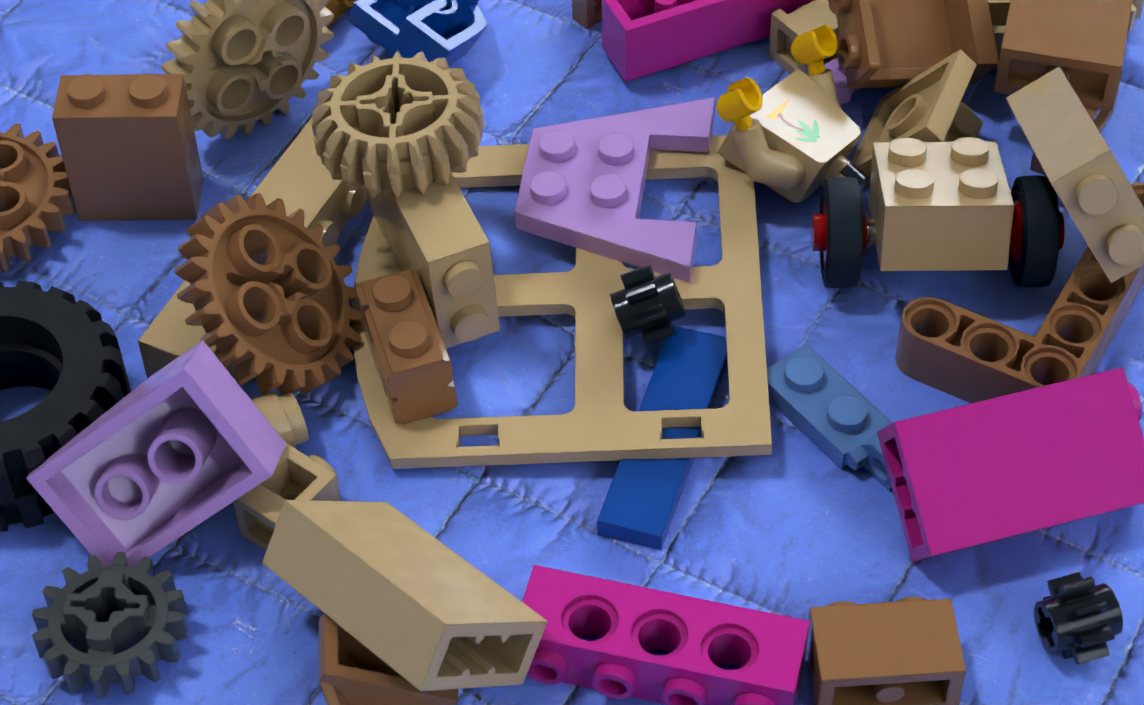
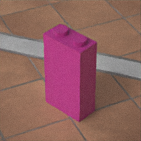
[877,367,1144,562]

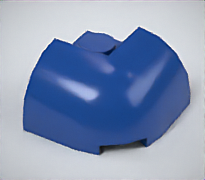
[347,0,488,65]

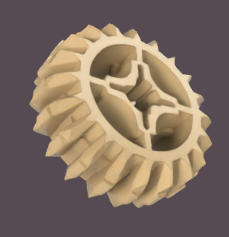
[311,50,484,200]

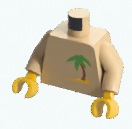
[716,25,870,203]

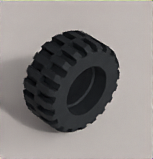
[0,281,131,531]

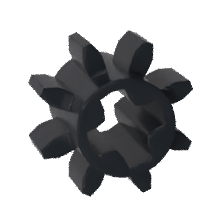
[610,265,687,345]
[1034,572,1123,665]

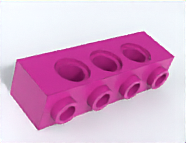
[522,565,810,705]

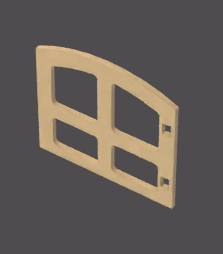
[352,135,772,469]

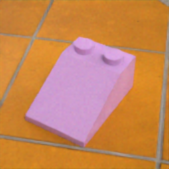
[26,340,287,567]

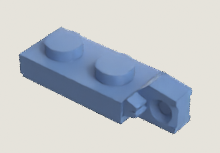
[767,344,893,492]

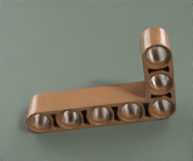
[895,183,1144,403]

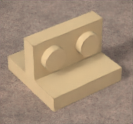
[851,49,984,188]

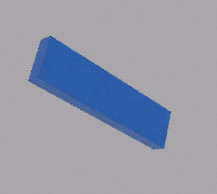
[597,325,727,551]

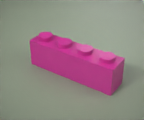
[602,0,815,82]

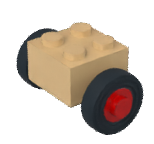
[811,137,1064,288]

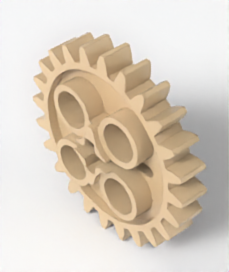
[161,0,334,140]

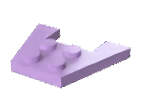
[514,97,715,283]

